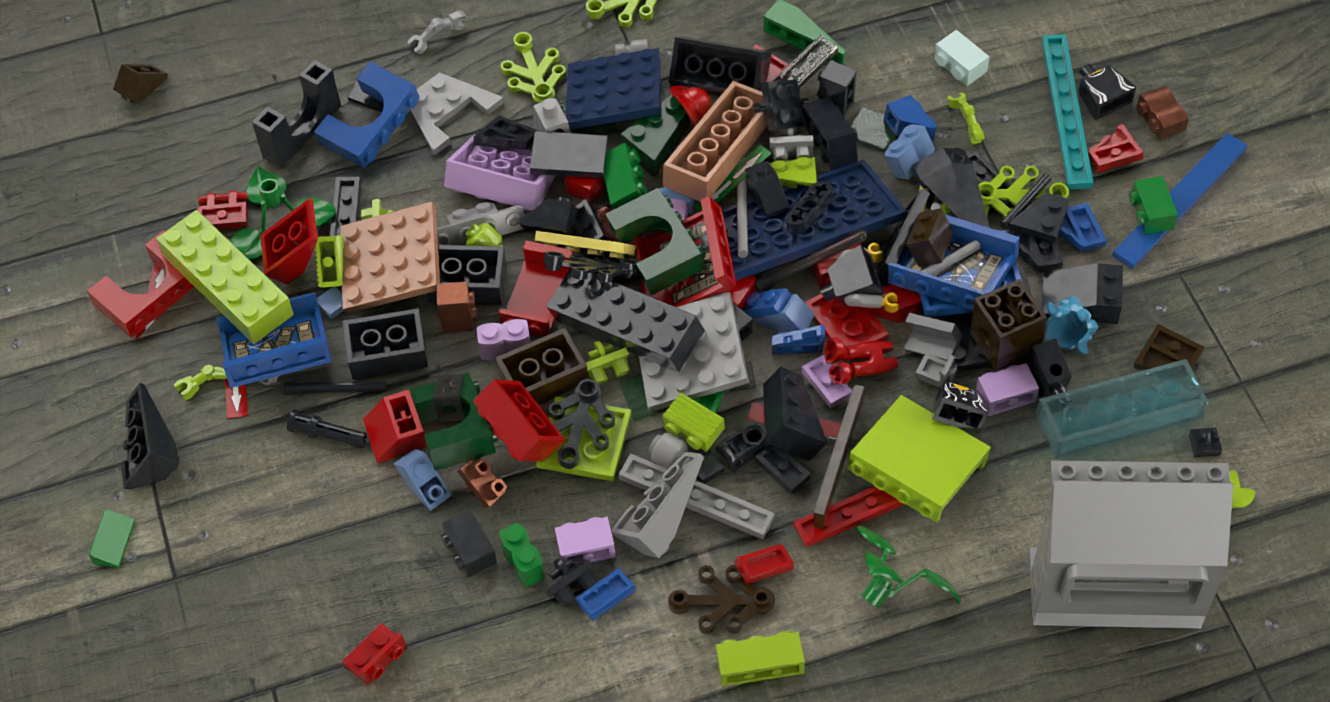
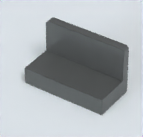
[904,313,962,361]

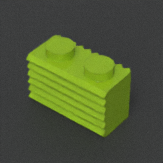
[315,235,344,287]
[663,393,725,452]

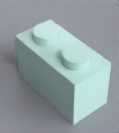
[934,30,990,86]

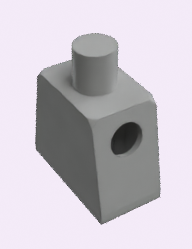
[533,98,570,133]

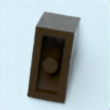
[113,64,168,102]

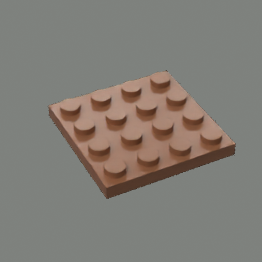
[340,201,440,314]

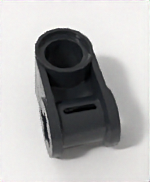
[715,424,767,471]

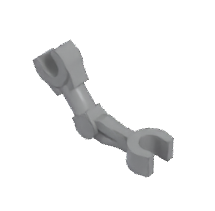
[407,10,467,55]

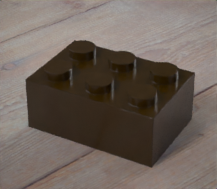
[495,328,589,405]

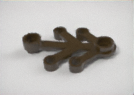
[668,565,775,634]

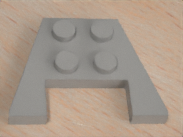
[409,72,503,155]

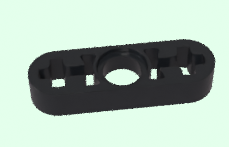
[786,181,833,234]

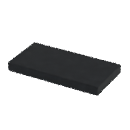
[876,189,930,283]

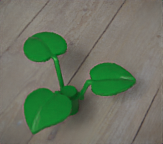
[231,166,336,261]
[856,525,961,608]

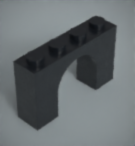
[252,60,341,168]

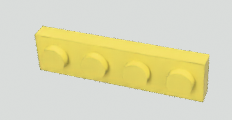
[535,231,635,259]

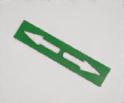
[693,144,771,212]

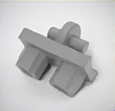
[769,128,813,161]

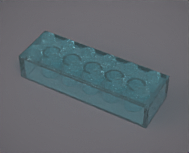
[1036,359,1208,459]

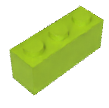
[716,631,805,686]

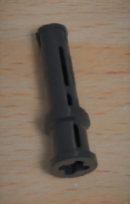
[287,409,367,448]

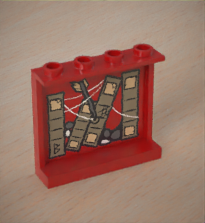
[633,196,737,307]

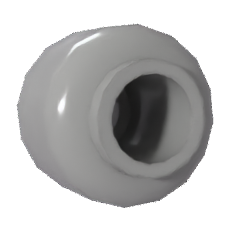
[649,433,688,469]

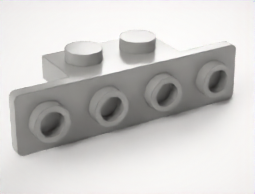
[437,202,525,246]

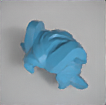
[1045,296,1099,355]

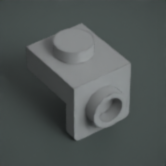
[915,353,958,388]

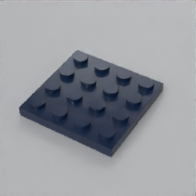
[566,48,661,130]

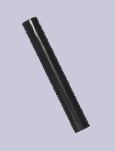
[1000,173,1052,229]

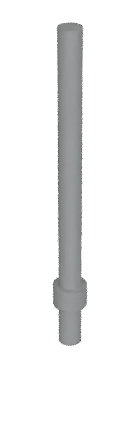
[736,157,748,258]

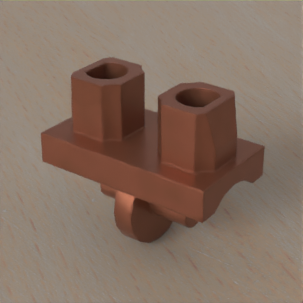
[457,458,507,508]

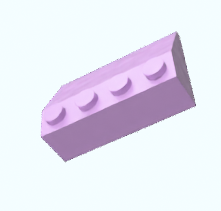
[444,134,556,211]

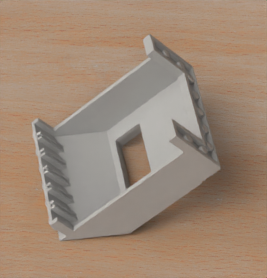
[1028,461,1233,628]

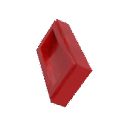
[734,544,795,584]

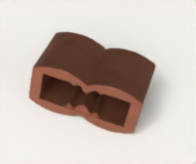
[1136,86,1189,139]

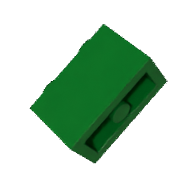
[1129,176,1178,234]

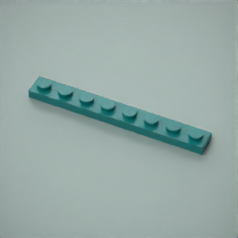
[1041,34,1093,190]

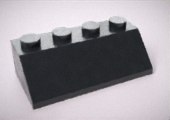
[668,37,772,93]

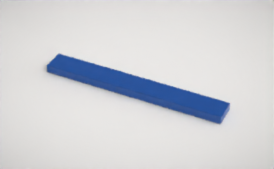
[1112,133,1247,269]

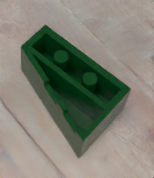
[621,95,690,178]

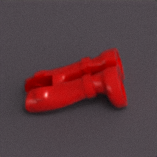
[824,337,899,385]

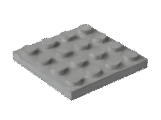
[639,291,749,412]

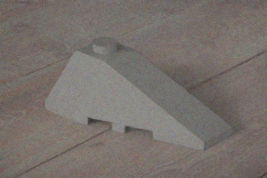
[611,452,704,558]

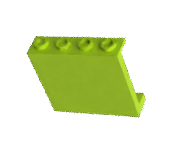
[847,395,991,523]

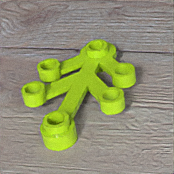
[586,0,657,28]
[501,32,566,103]
[978,166,1069,219]

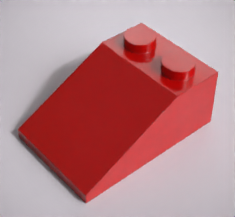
[260,198,318,285]

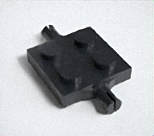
[753,79,810,131]

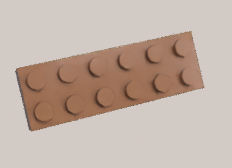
[663,81,768,202]

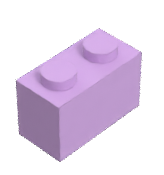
[976,363,1039,416]
[555,517,615,566]

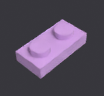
[802,355,852,409]

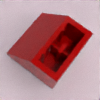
[363,389,427,463]

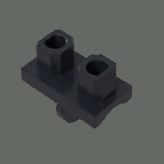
[546,558,597,607]

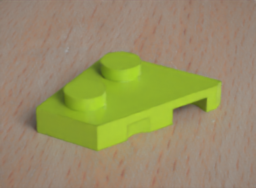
[769,157,817,189]

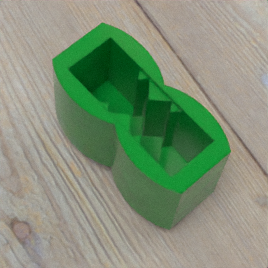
[500,522,544,588]

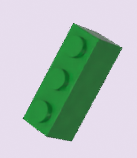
[604,143,648,209]

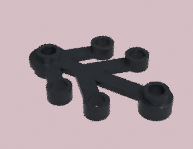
[543,251,639,282]
[549,379,615,469]

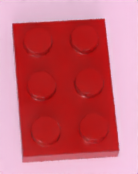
[804,293,889,362]

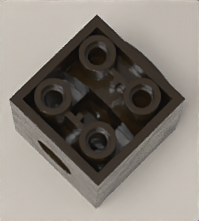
[970,279,1047,372]

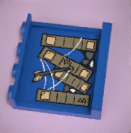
[888,209,1020,310]
[216,292,332,388]

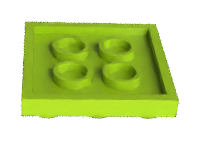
[536,396,632,482]

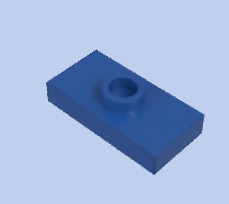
[575,568,636,622]

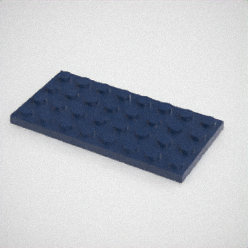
[722,159,907,281]

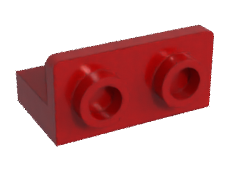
[342,623,406,685]

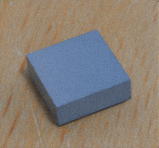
[316,286,344,320]

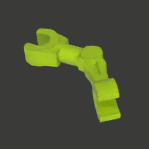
[947,92,985,145]
[174,365,227,400]

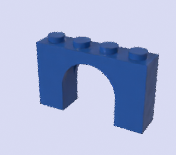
[314,62,420,169]

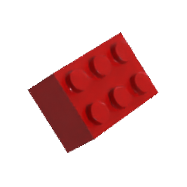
[473,379,565,461]

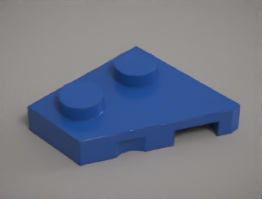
[1059,203,1107,253]
[771,325,825,354]

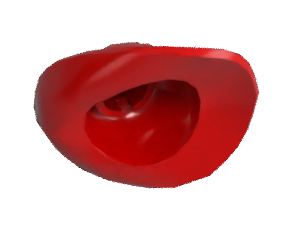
[670,86,712,127]

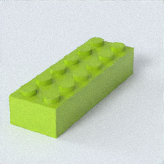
[156,210,294,344]

